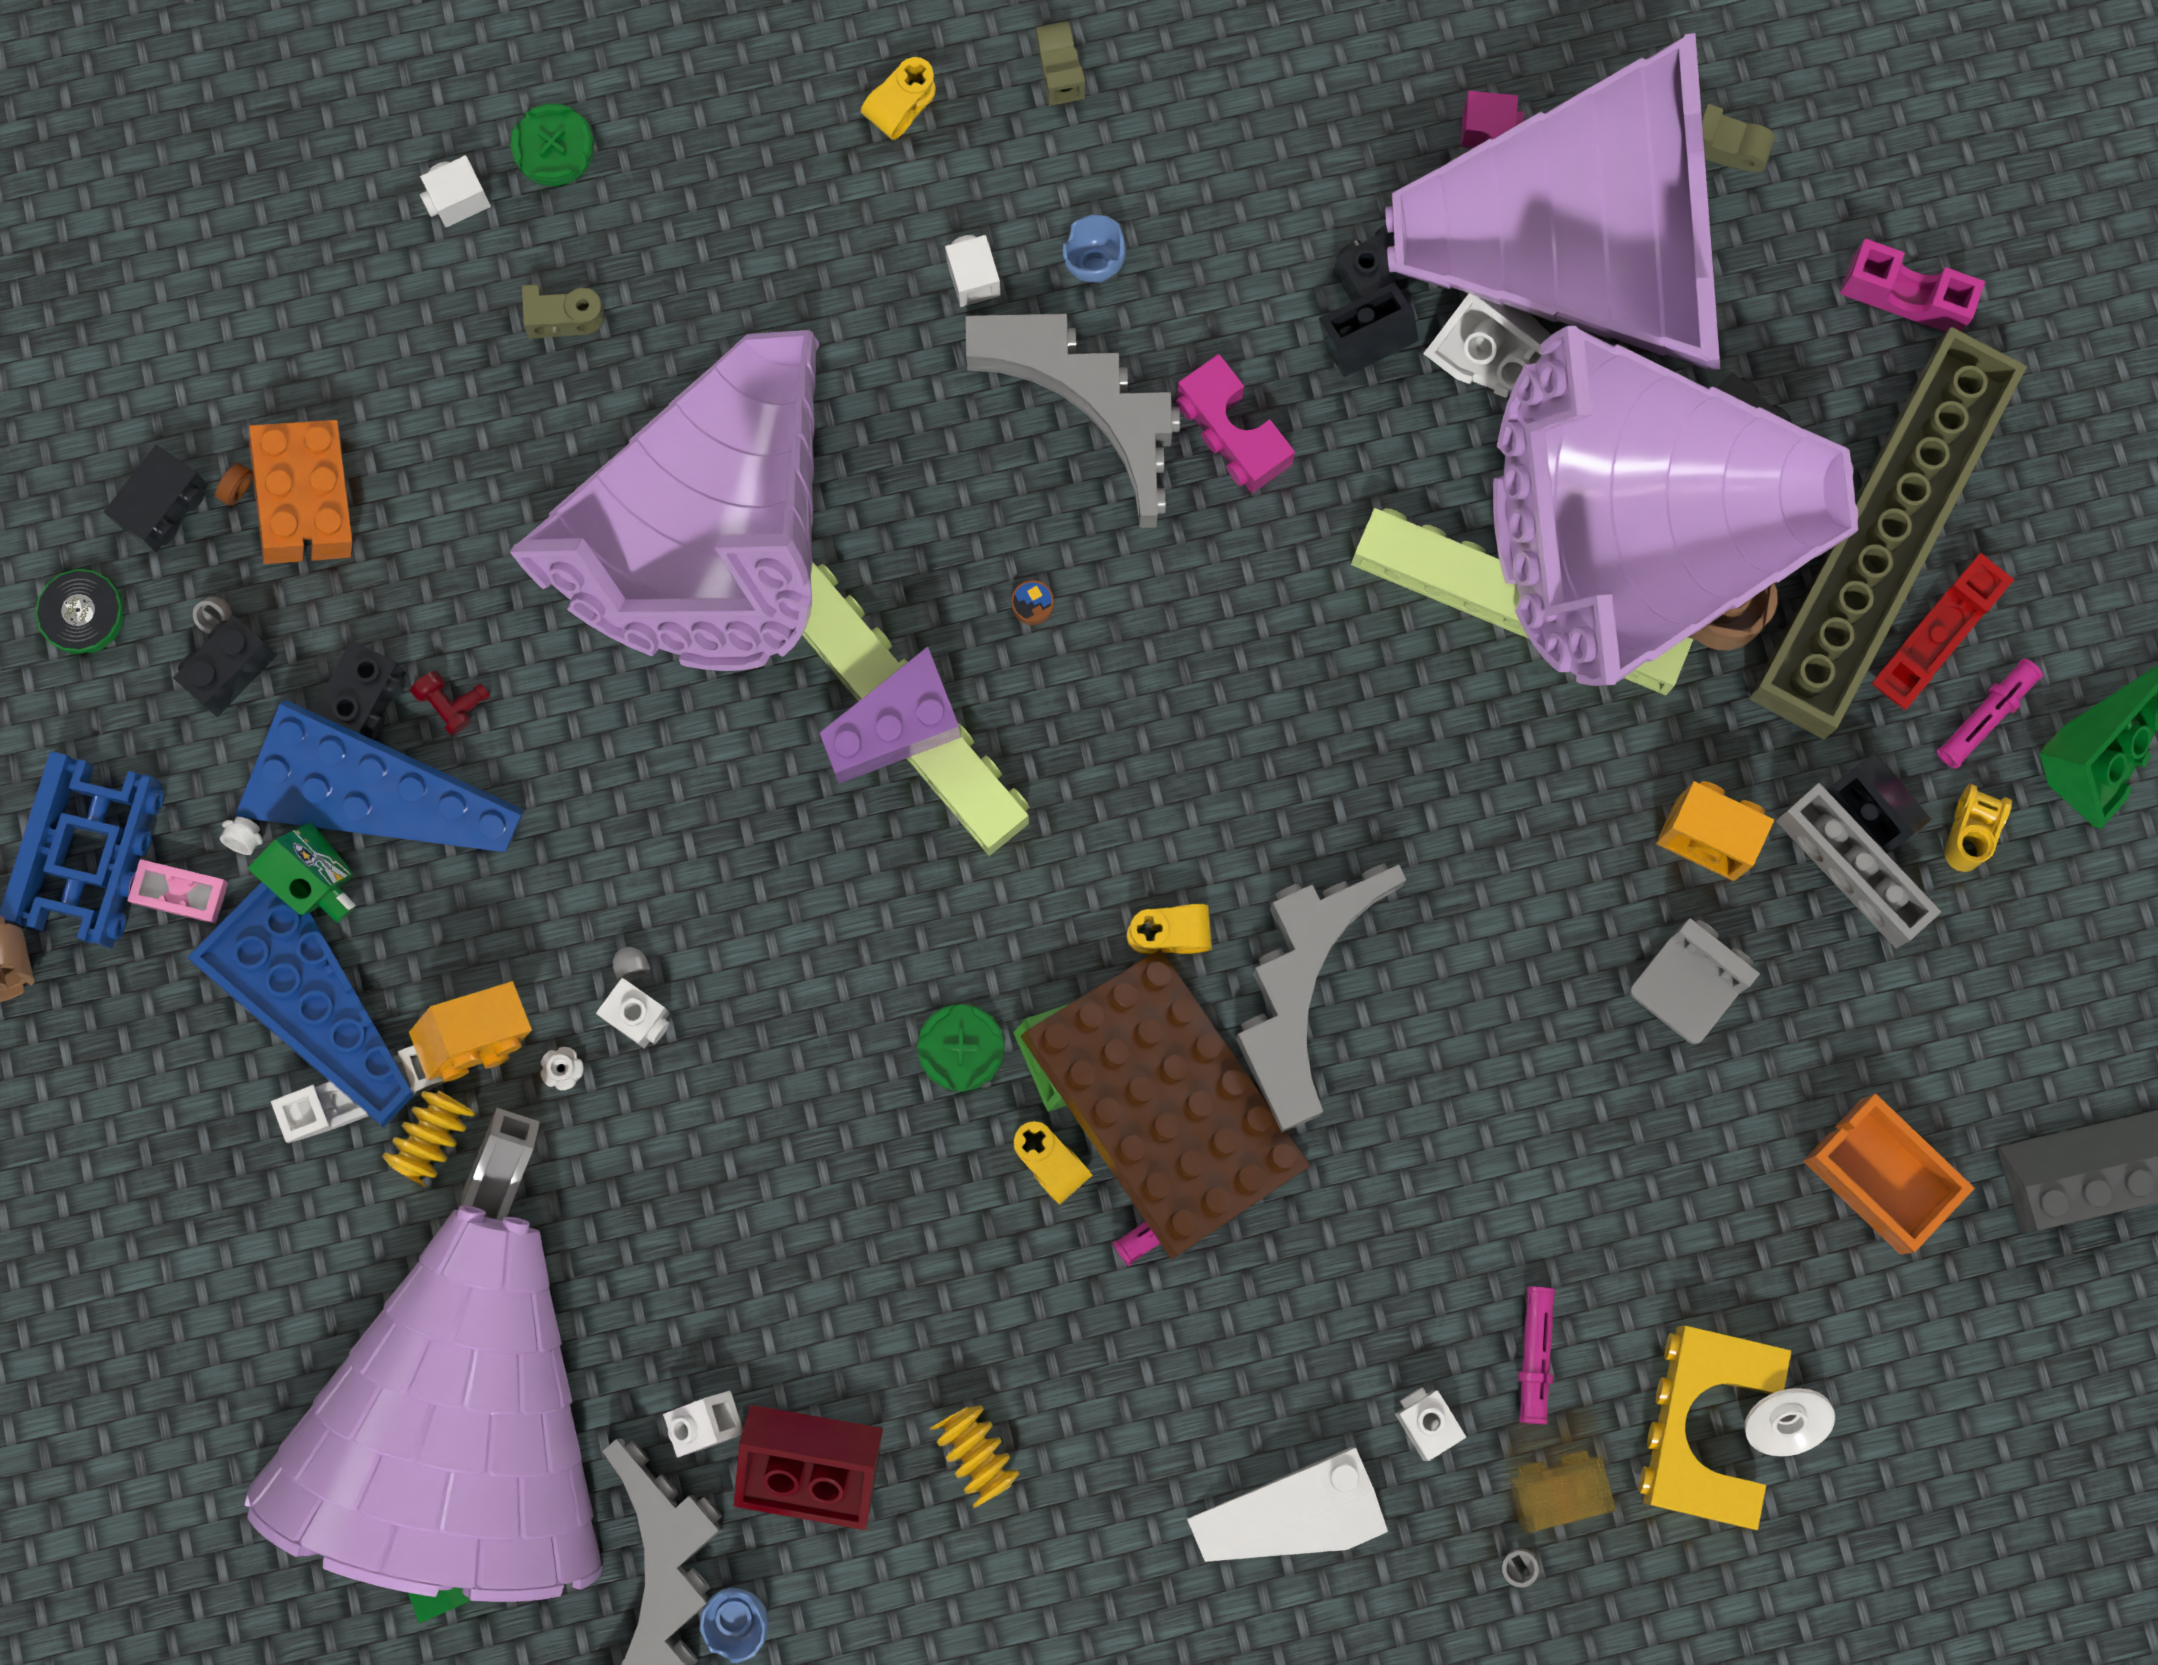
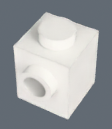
[420,155,491,227]
[945,235,1001,307]
[596,978,670,1049]
[1395,1387,1467,1461]
[663,1391,743,1457]

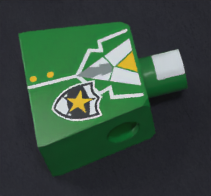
[248,822,356,923]

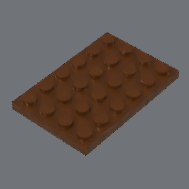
[1020,949,1310,1260]

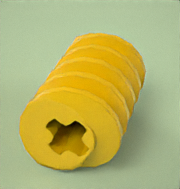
[382,1089,476,1189]
[929,1405,1019,1508]

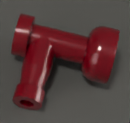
[410,670,490,736]

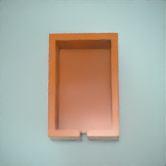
[249,420,352,564]
[1803,1093,1975,1255]

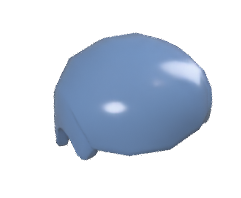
[1063,214,1126,283]
[699,1588,769,1663]

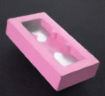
[127,859,228,924]

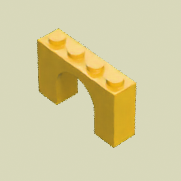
[1638,1326,1791,1530]

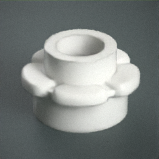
[220,817,263,855]
[540,1047,584,1090]

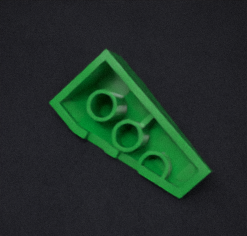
[2039,665,2158,829]

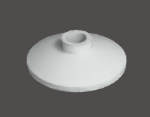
[1744,1388,1835,1456]

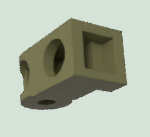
[1035,21,1085,106]
[1702,104,1775,172]
[522,284,605,339]

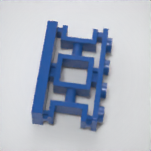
[0,751,164,949]

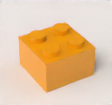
[1656,781,1775,881]
[409,981,532,1082]

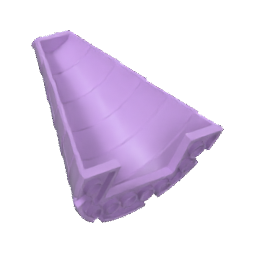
[1385,33,1720,371]
[1493,326,1858,686]
[510,330,819,671]
[245,1206,603,1602]

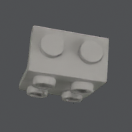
[1630,918,1760,1044]

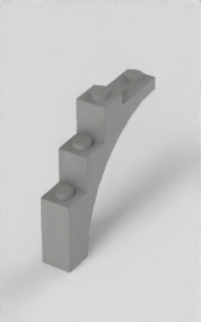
[965,314,1180,528]
[1236,863,1406,1133]
[460,1108,540,1221]
[602,1439,723,1665]

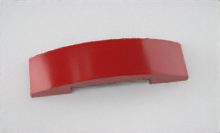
[1871,553,2015,711]

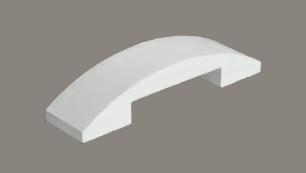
[270,1045,445,1143]

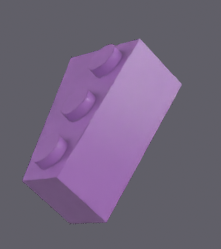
[820,647,961,784]

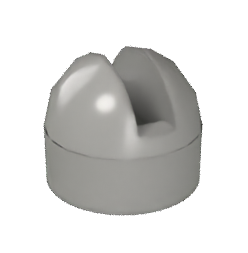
[193,596,232,633]
[612,947,651,982]
[1502,1548,1539,1587]

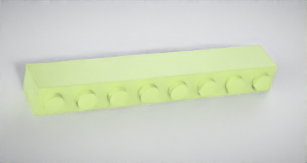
[1351,508,1693,695]
[802,562,1030,856]

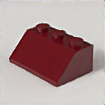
[733,1405,883,1530]

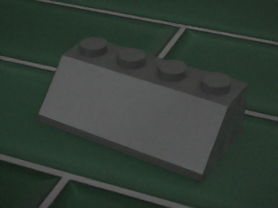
[1997,1110,2158,1234]

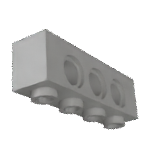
[1776,783,1941,948]

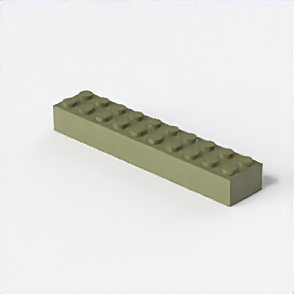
[1748,327,2027,740]

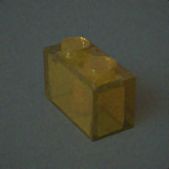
[1508,1450,1616,1533]

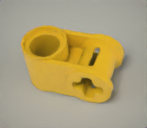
[861,57,936,140]
[1944,783,2012,872]
[1126,904,1212,955]
[1014,1121,1093,1205]

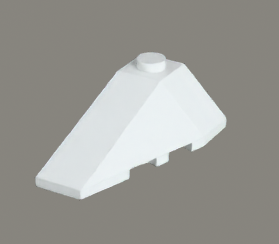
[1423,294,1551,398]
[1187,1447,1388,1562]

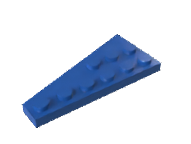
[234,700,525,852]
[188,882,414,1128]

